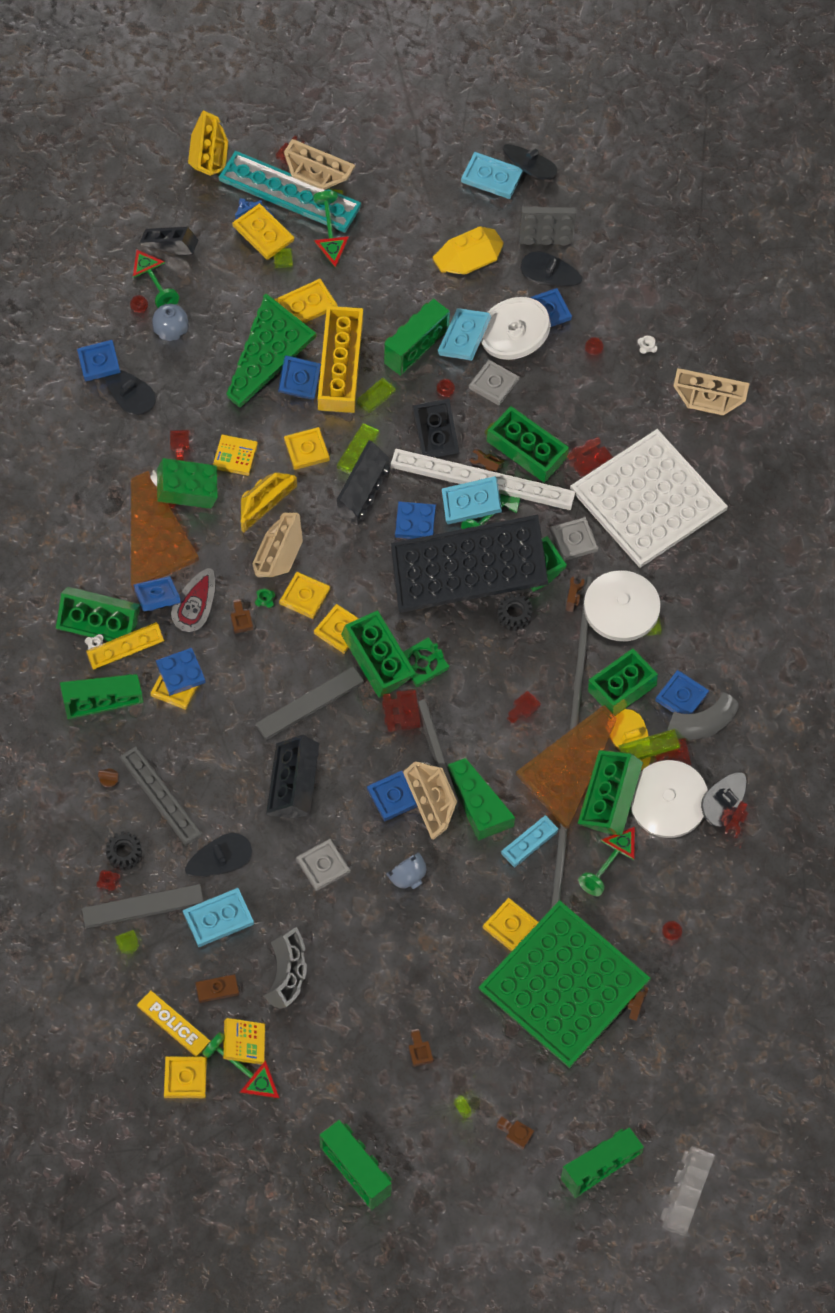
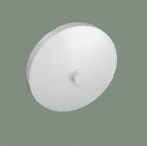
[481,297,551,360]
[584,571,660,641]
[630,760,708,838]

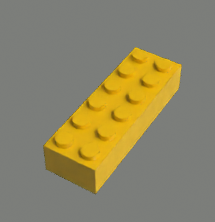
[318,306,363,413]

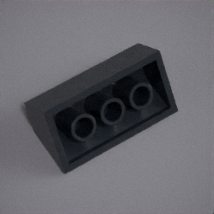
[337,440,391,526]
[266,735,320,818]

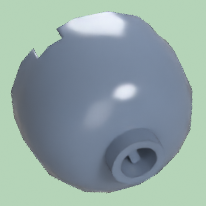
[152,303,189,341]
[386,852,427,889]

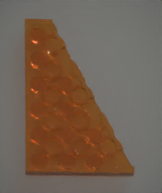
[131,471,199,591]
[516,705,617,829]

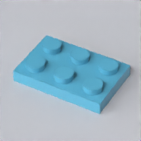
[461,152,523,199]
[438,308,491,360]
[442,476,502,524]
[183,888,254,948]

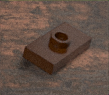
[195,974,239,1003]

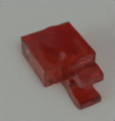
[170,430,189,461]
[507,691,541,724]
[725,801,749,838]

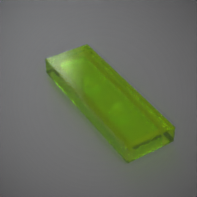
[337,423,379,474]
[618,729,680,760]

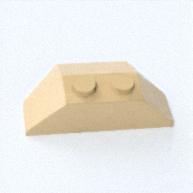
[284,139,355,190]
[674,368,750,415]
[252,513,303,577]
[403,762,457,839]

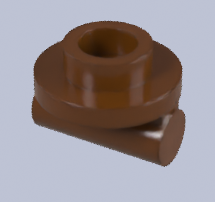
[98,768,119,787]

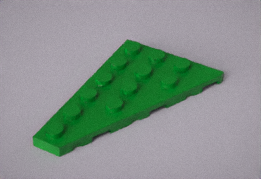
[226,293,317,408]

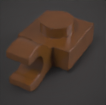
[469,449,505,471]
[566,577,585,612]
[230,599,253,634]
[628,987,648,1021]
[408,1029,433,1067]
[496,1116,534,1150]

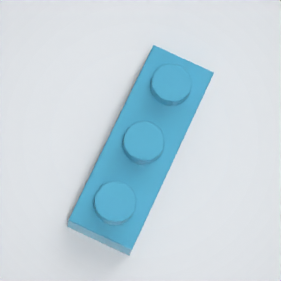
[501,815,559,868]

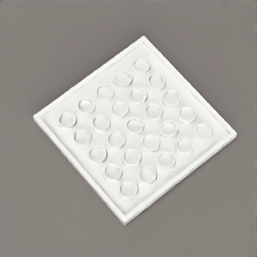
[570,429,728,568]

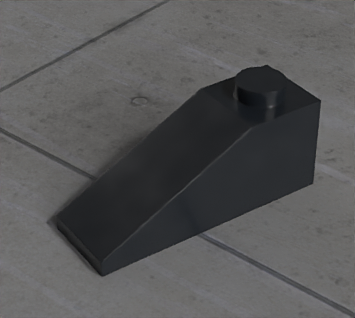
[139,227,199,255]

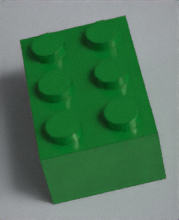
[157,458,218,509]
[588,648,658,717]

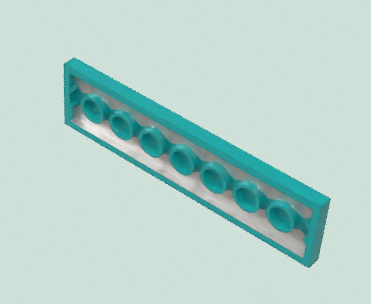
[219,151,361,233]

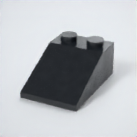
[412,399,460,458]

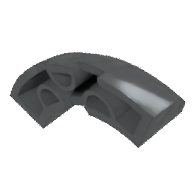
[666,692,739,742]
[263,927,307,1008]

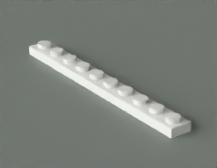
[391,449,575,510]

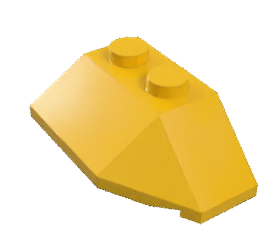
[188,110,228,176]
[433,226,504,274]
[241,473,297,532]

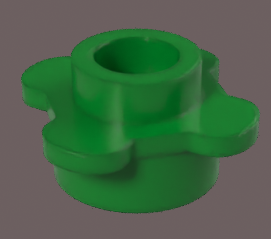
[255,589,275,608]

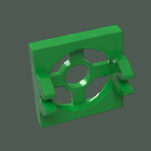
[403,637,449,687]

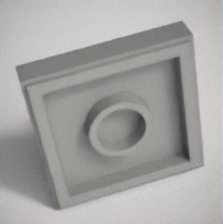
[469,360,519,406]
[550,517,598,561]
[296,839,350,891]

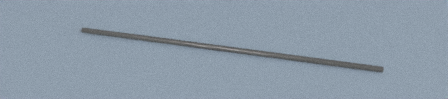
[551,577,593,909]

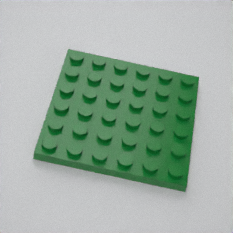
[478,900,651,1069]

